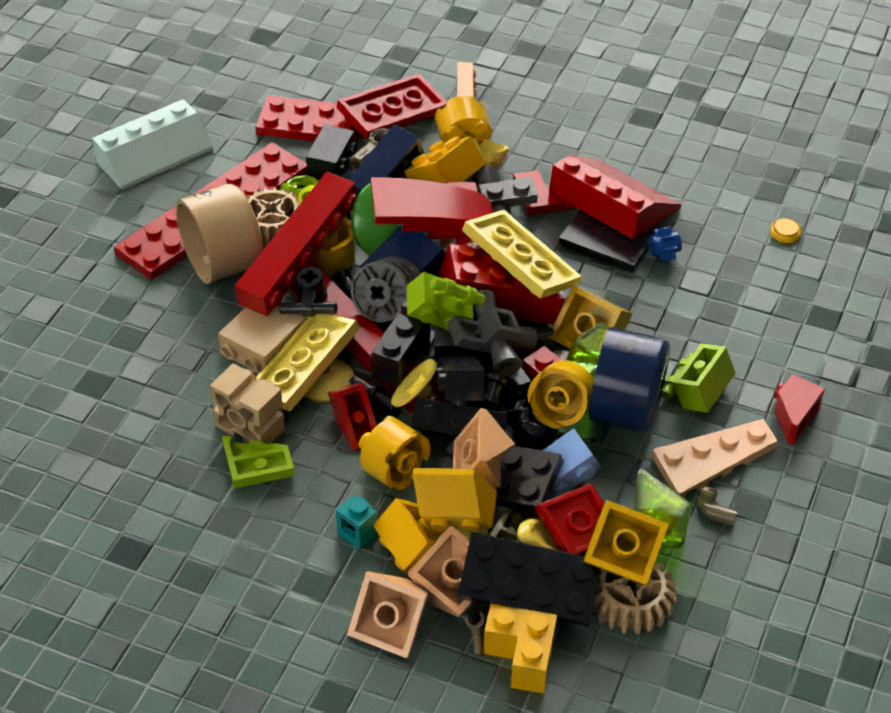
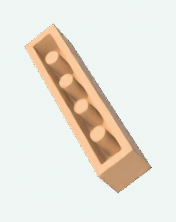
[457,62,476,100]

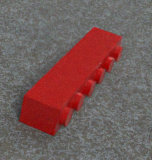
[234,171,357,316]

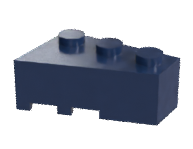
[348,124,425,196]

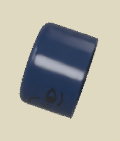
[589,327,670,432]

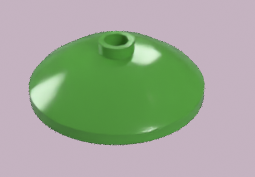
[351,183,424,256]

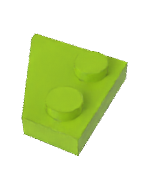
[222,436,295,488]

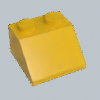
[548,286,633,363]
[412,468,497,532]
[373,498,445,573]
[583,500,669,586]

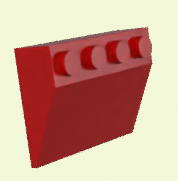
[548,155,682,239]

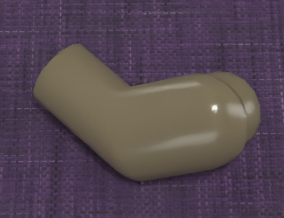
[697,487,737,526]

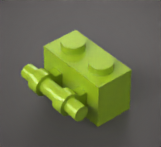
[407,272,485,331]
[662,343,736,413]

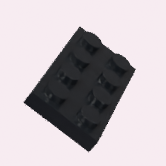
[434,435,564,512]
[457,532,600,627]

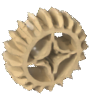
[245,187,299,246]
[592,563,677,635]

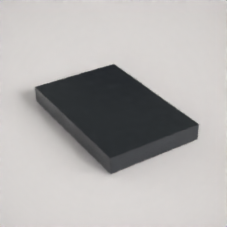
[559,210,655,272]

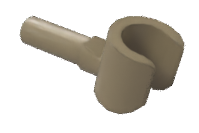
[465,611,485,657]

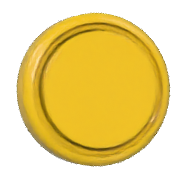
[770,218,802,243]

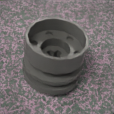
[350,256,421,322]

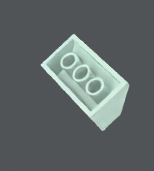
[92,99,213,190]

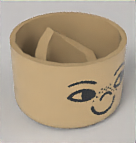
[175,184,263,284]

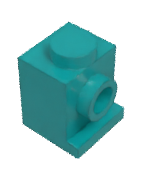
[336,495,379,550]

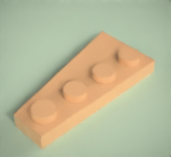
[652,419,777,502]

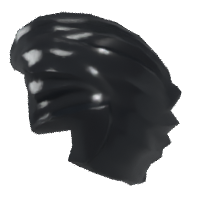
[510,398,558,446]

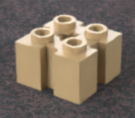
[210,363,285,444]

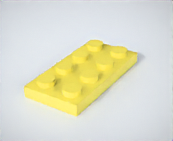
[462,210,582,299]
[256,314,360,411]

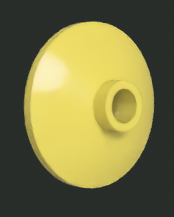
[304,358,354,403]
[391,359,437,407]

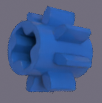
[648,227,682,261]

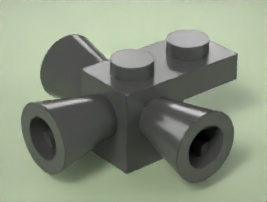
[472,165,538,215]
[447,290,537,377]

